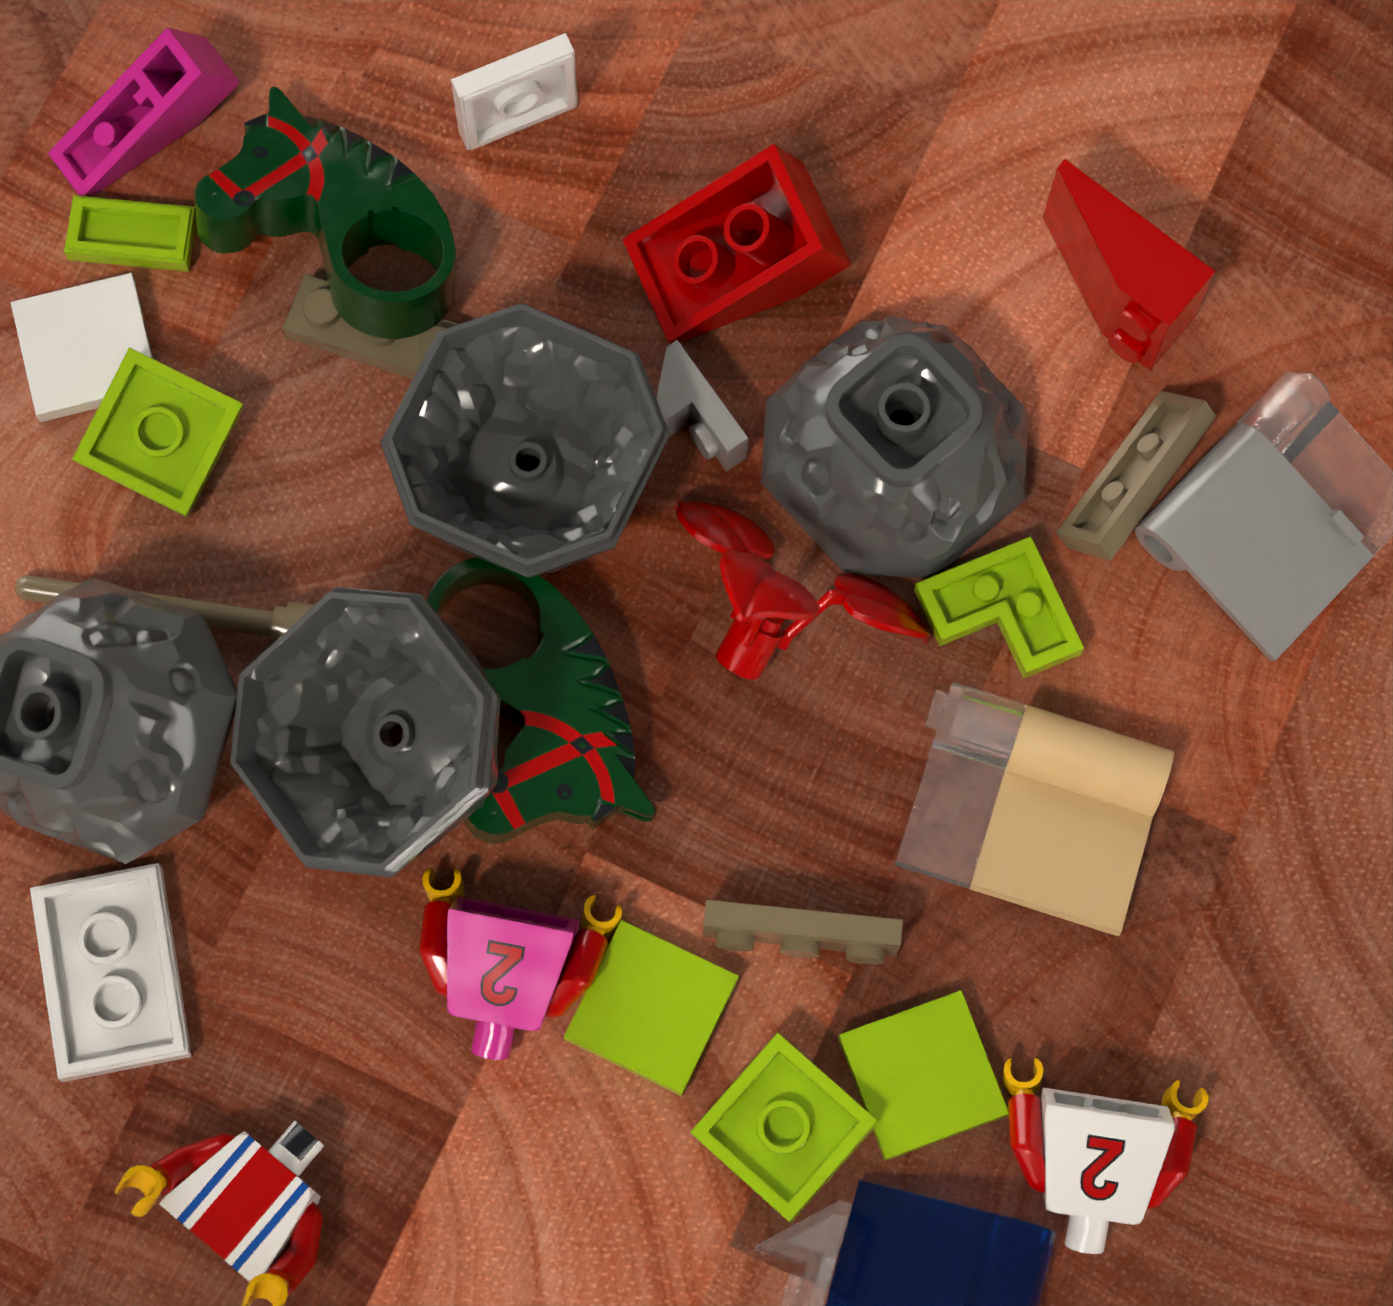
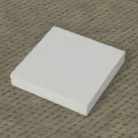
[451,33,578,150]
[10,273,154,422]

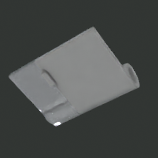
[1135,371,1393,661]

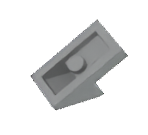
[656,340,749,472]

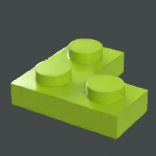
[914,536,1084,679]

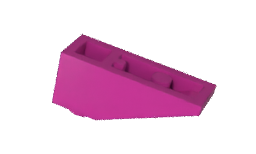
[48,27,240,197]

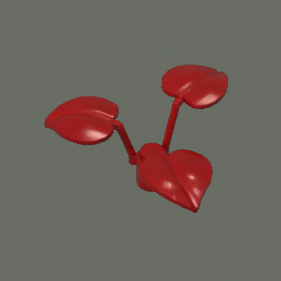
[673,501,931,680]

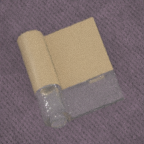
[895,681,1175,937]

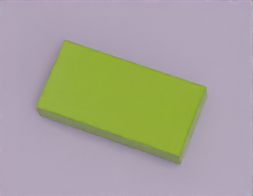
[64,195,197,272]

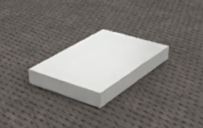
[30,863,192,1082]

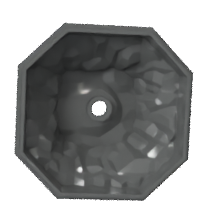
[380,303,670,578]
[761,316,1029,578]
[0,577,237,864]
[230,587,501,877]

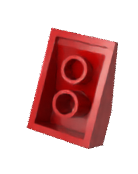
[622,144,852,344]
[1043,159,1216,371]

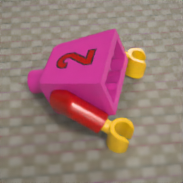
[419,868,622,1060]

